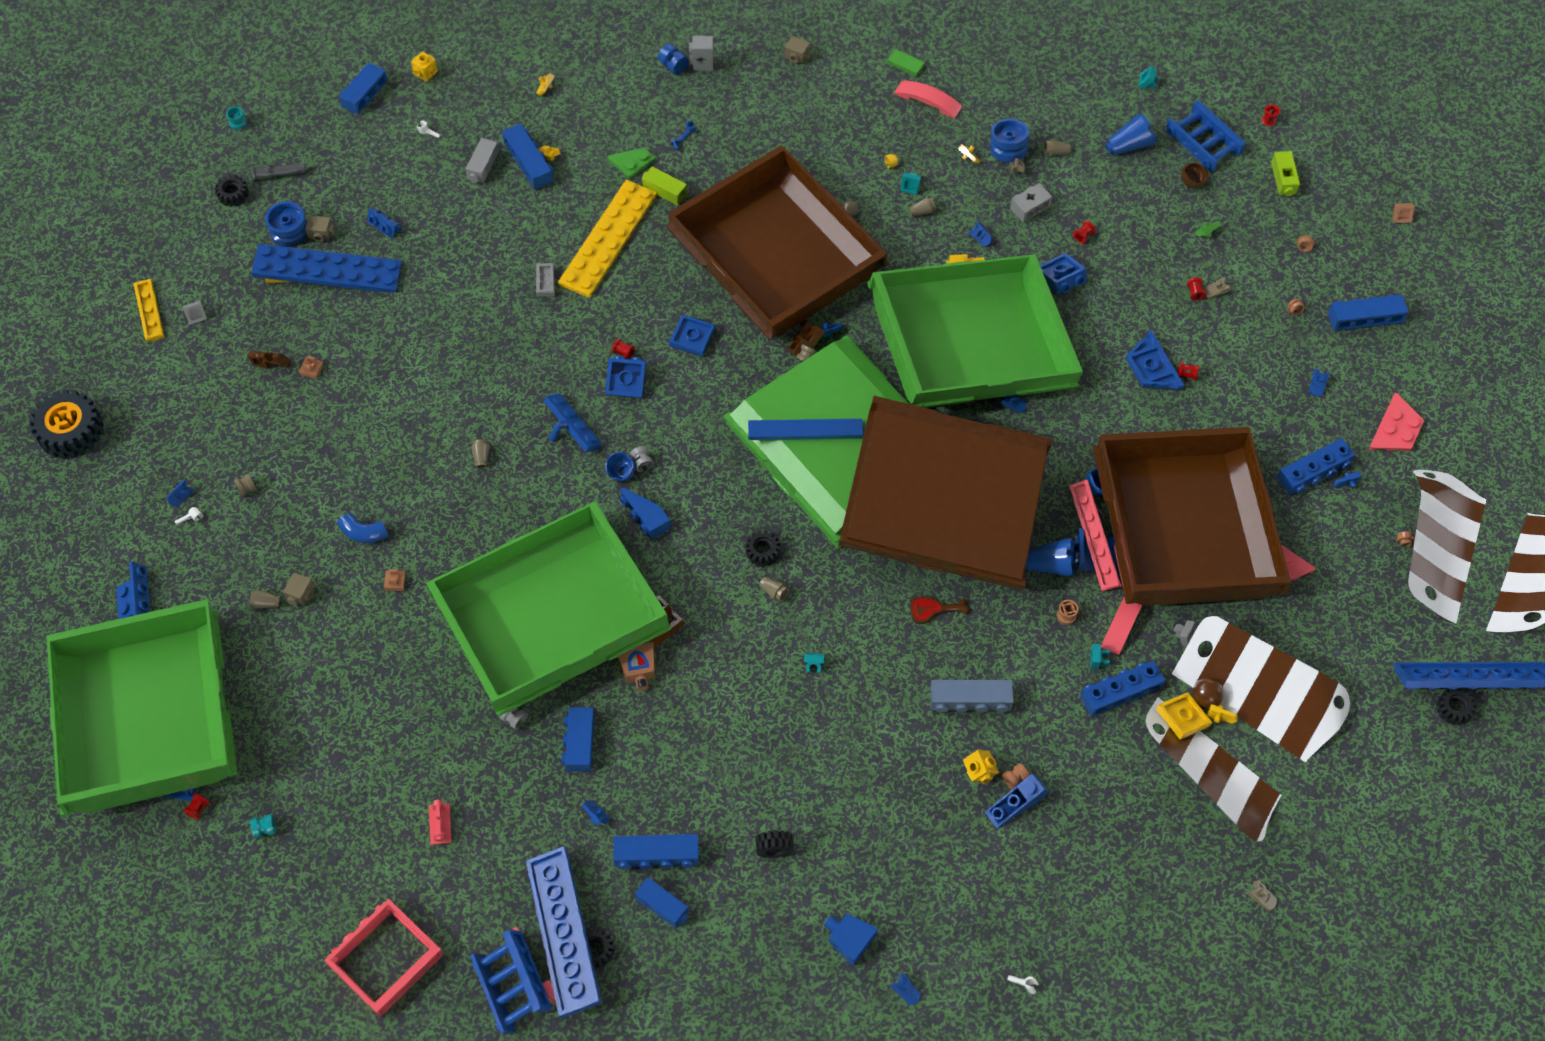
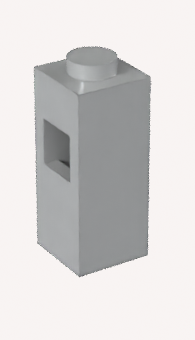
[465,138,499,183]

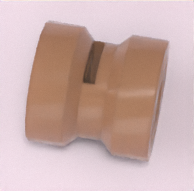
[1057,600,1079,625]
[1002,763,1030,790]

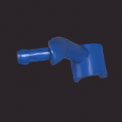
[671,120,696,151]

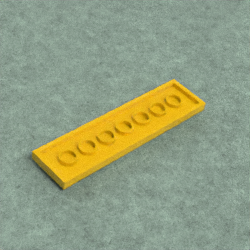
[558,180,657,298]

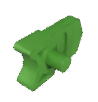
[1196,221,1222,238]

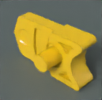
[536,73,554,96]
[958,144,981,164]
[538,146,561,161]
[1207,704,1238,724]

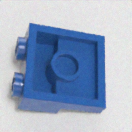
[1040,253,1087,295]
[605,356,647,399]

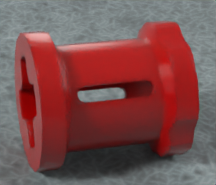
[1261,104,1280,126]
[1073,221,1096,244]
[1187,277,1206,301]
[611,339,635,359]
[1177,361,1199,381]
[183,793,210,821]

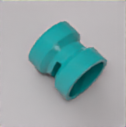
[226,106,247,130]
[250,814,276,839]

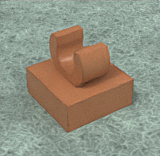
[1393,203,1414,223]
[299,356,324,379]
[384,569,406,591]

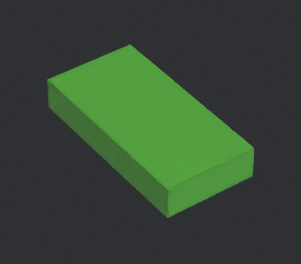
[887,49,925,77]

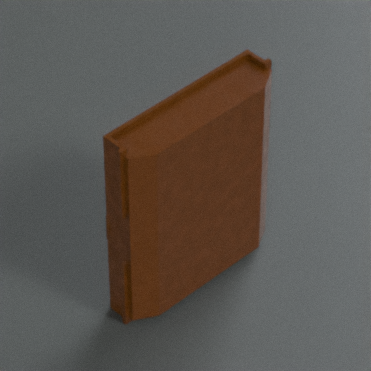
[666,145,889,341]
[838,396,1053,590]
[1093,427,1291,606]

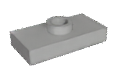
[536,263,555,297]

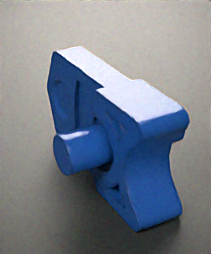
[968,222,993,247]
[820,322,843,339]
[1309,369,1330,396]
[1000,395,1026,413]
[1333,471,1362,489]
[166,480,195,507]
[582,800,610,826]
[890,973,921,1005]

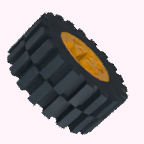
[29,389,104,459]

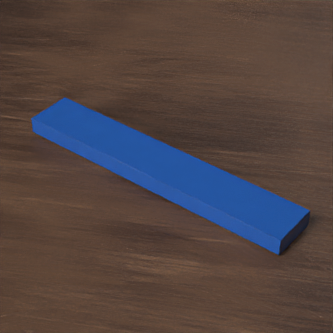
[748,419,863,440]

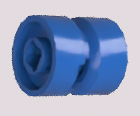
[658,43,689,75]

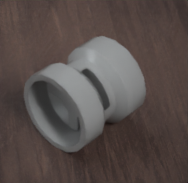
[630,446,654,472]
[499,708,528,730]

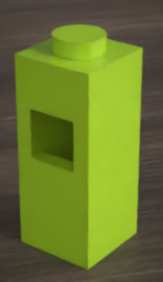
[1271,151,1300,196]
[642,167,687,206]

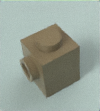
[784,36,811,64]
[305,215,335,242]
[283,573,315,606]

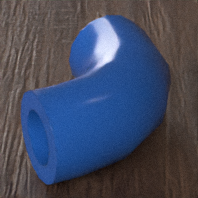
[337,513,389,543]

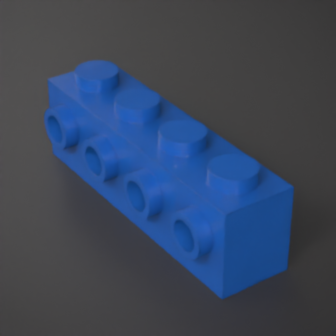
[502,124,554,190]
[1328,295,1409,331]
[1277,438,1355,495]
[1080,661,1165,717]
[614,834,699,870]

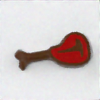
[910,597,970,624]

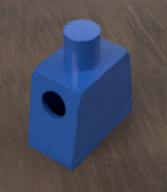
[824,914,878,966]

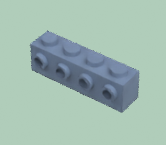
[930,680,1013,712]

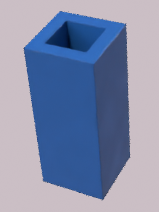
[635,877,689,929]

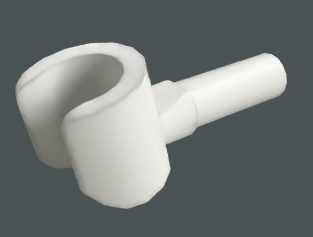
[417,121,441,138]
[175,507,204,525]
[1007,975,1039,994]

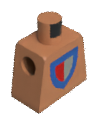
[617,641,655,691]

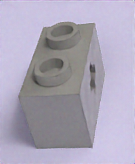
[689,36,714,71]
[1010,183,1052,222]

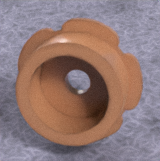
[1297,235,1315,252]
[1287,299,1305,316]
[1396,531,1415,546]

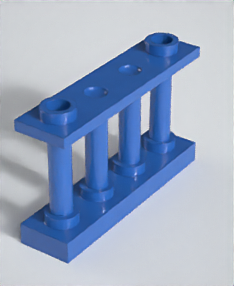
[1166,100,1246,173]
[470,930,553,1034]

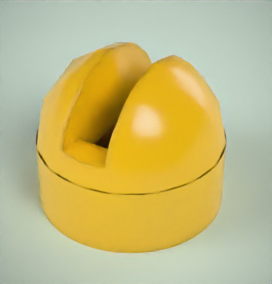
[885,154,898,169]

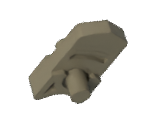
[1009,158,1025,174]
[1203,277,1231,299]
[1247,880,1277,911]

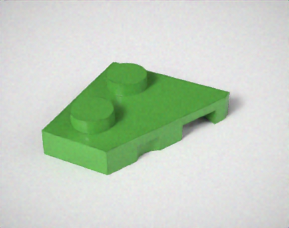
[607,148,655,179]

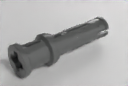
[251,163,306,182]

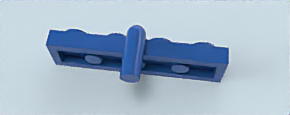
[544,393,602,453]

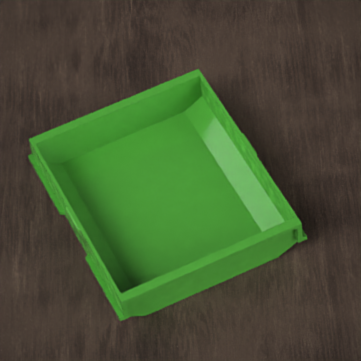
[867,254,1083,408]
[724,335,909,549]
[426,501,671,717]
[46,599,238,817]

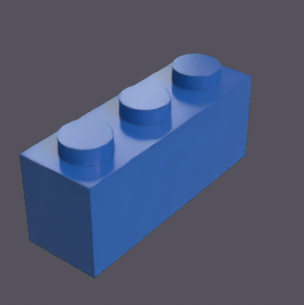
[339,63,388,114]
[562,708,594,772]

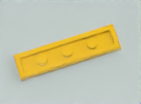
[133,279,165,342]

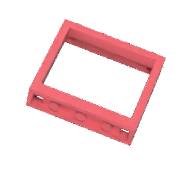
[325,899,444,1017]

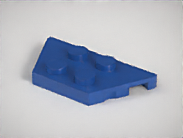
[1126,330,1184,390]

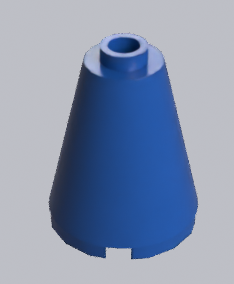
[1105,113,1156,155]
[1026,538,1075,577]

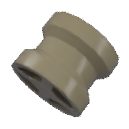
[796,344,817,361]
[234,473,256,497]

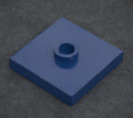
[669,314,716,357]

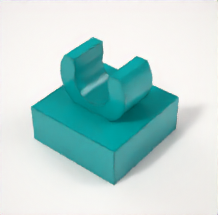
[1138,66,1159,89]
[900,172,921,195]
[1090,644,1110,670]
[804,652,825,673]

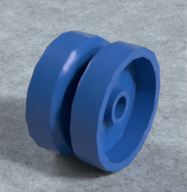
[990,119,1029,162]
[265,201,307,247]

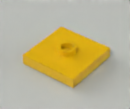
[1156,692,1212,740]

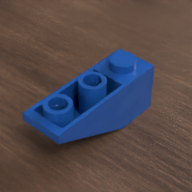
[619,487,671,539]
[985,773,1051,828]

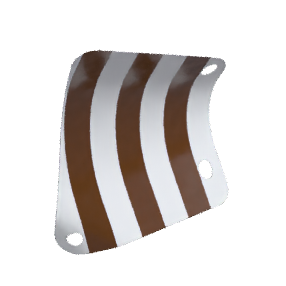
[1408,470,1545,632]
[1146,616,1350,841]

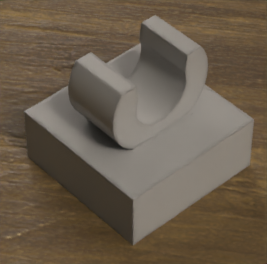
[183,301,207,325]
[1173,620,1197,647]

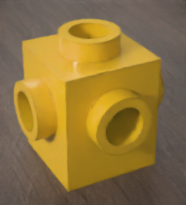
[411,51,438,82]
[963,750,999,784]

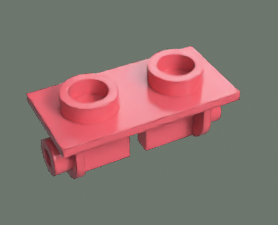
[429,800,452,845]

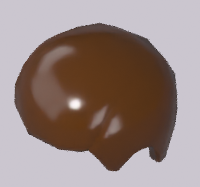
[1181,162,1208,189]
[1192,677,1224,709]

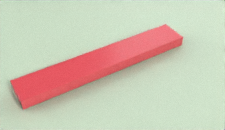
[1069,480,1121,592]

